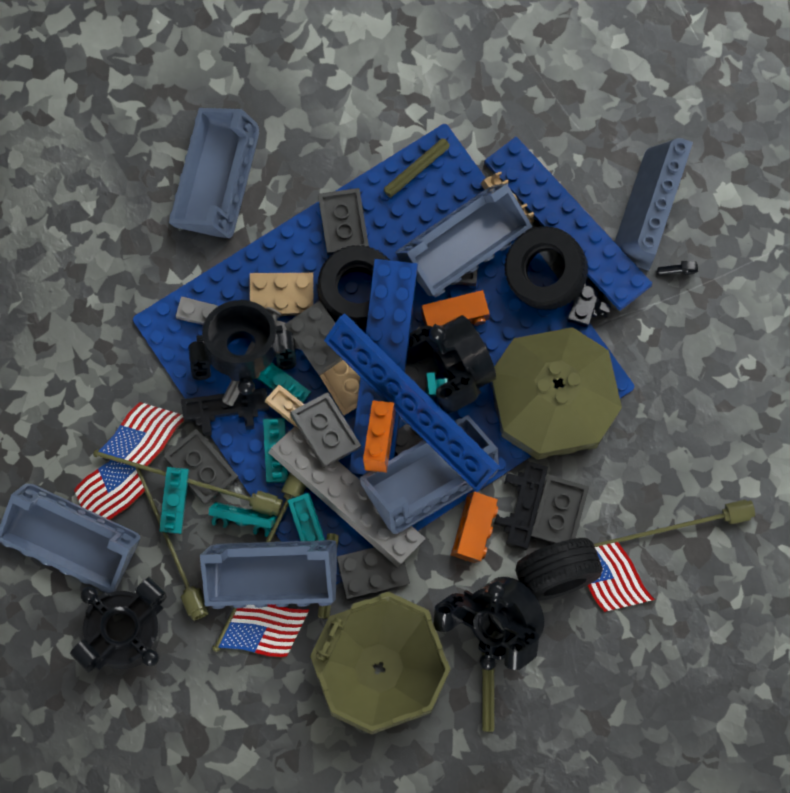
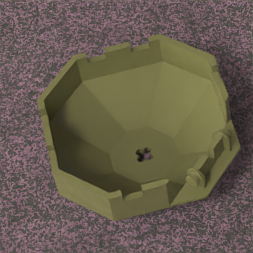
[490,327,622,460]
[310,591,451,735]

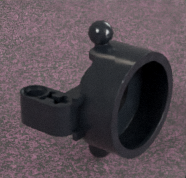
[188,300,296,395]
[406,315,496,413]
[70,577,167,673]
[433,577,544,671]

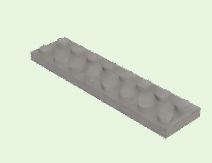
[268,426,426,567]

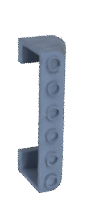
[169,108,259,238]
[615,138,693,271]
[395,184,533,297]
[360,415,499,534]
[0,484,141,593]
[200,540,337,609]

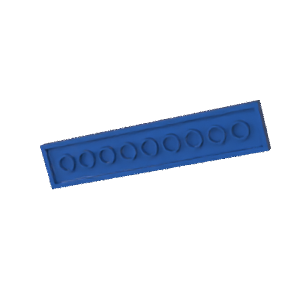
[484,136,652,311]
[349,259,418,474]
[324,313,500,492]

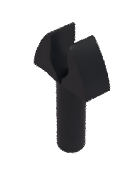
[657,261,698,276]

